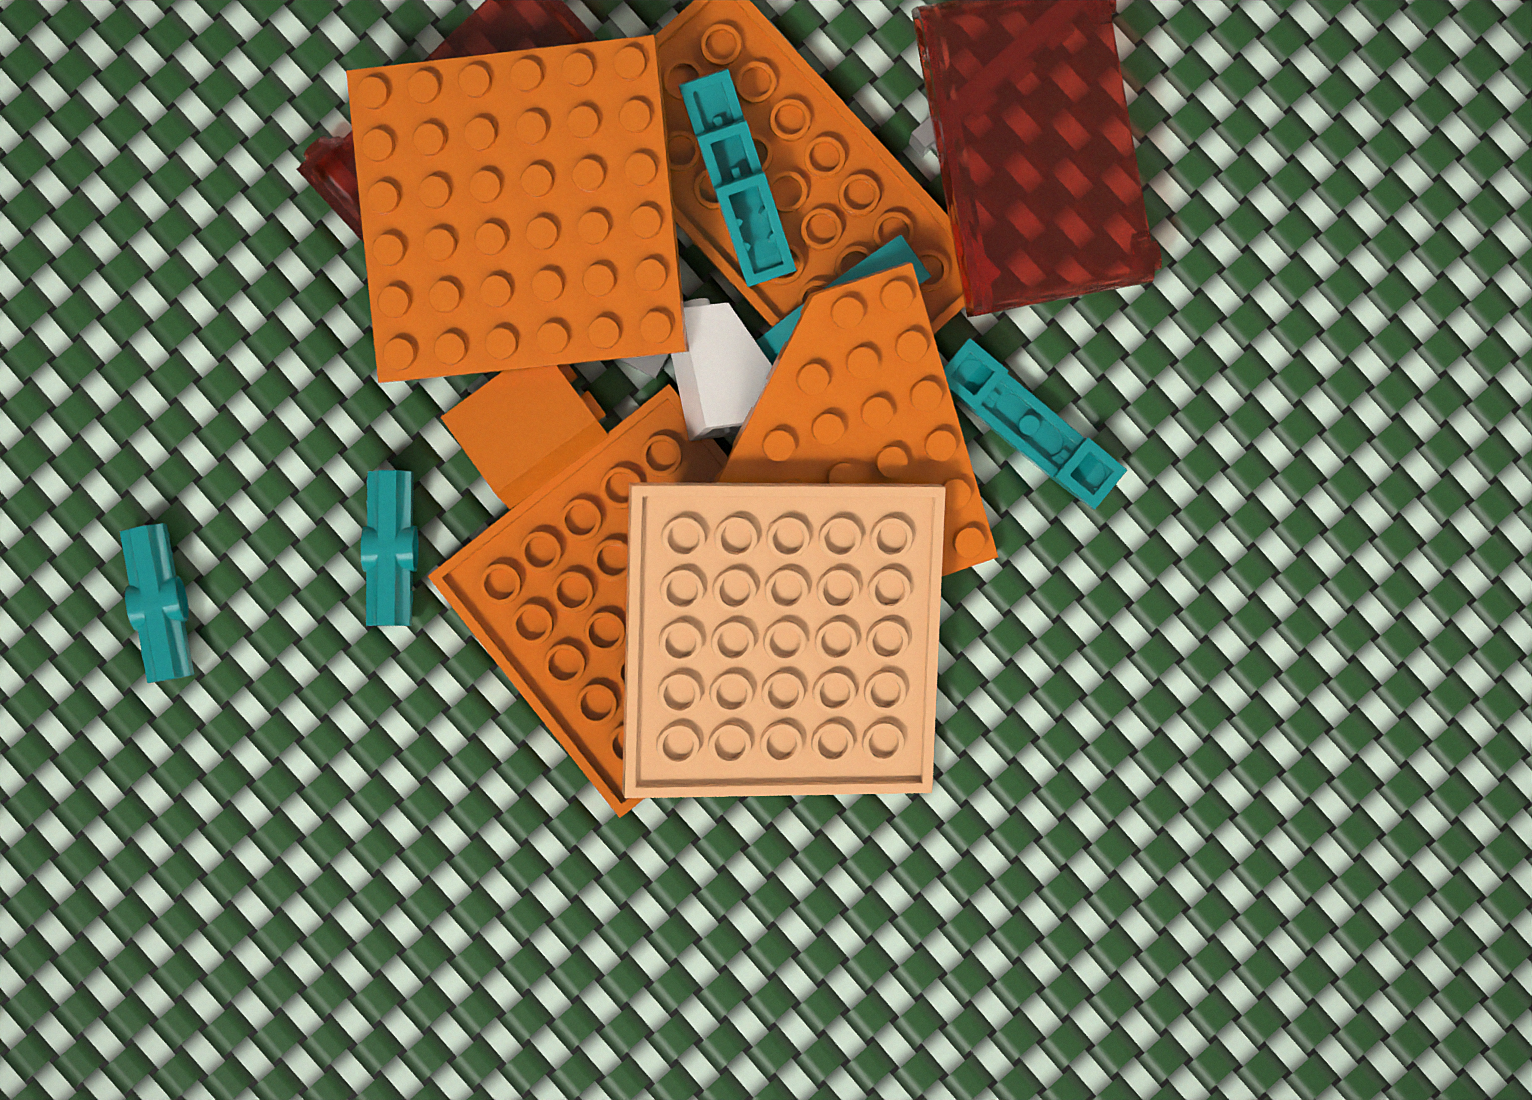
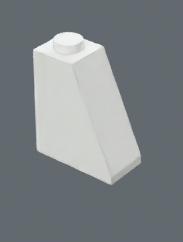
[671,298,772,441]

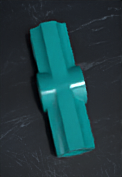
[361,470,419,626]
[120,523,194,683]

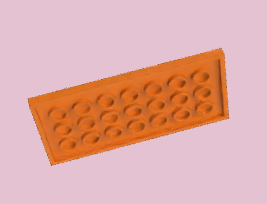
[655,0,1001,335]

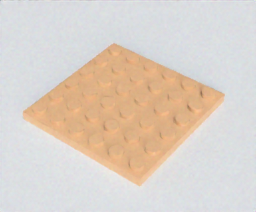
[622,482,946,798]

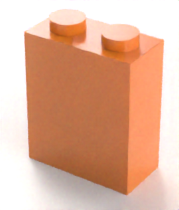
[441,364,609,509]

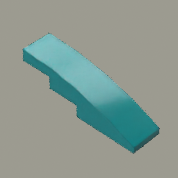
[678,68,797,287]

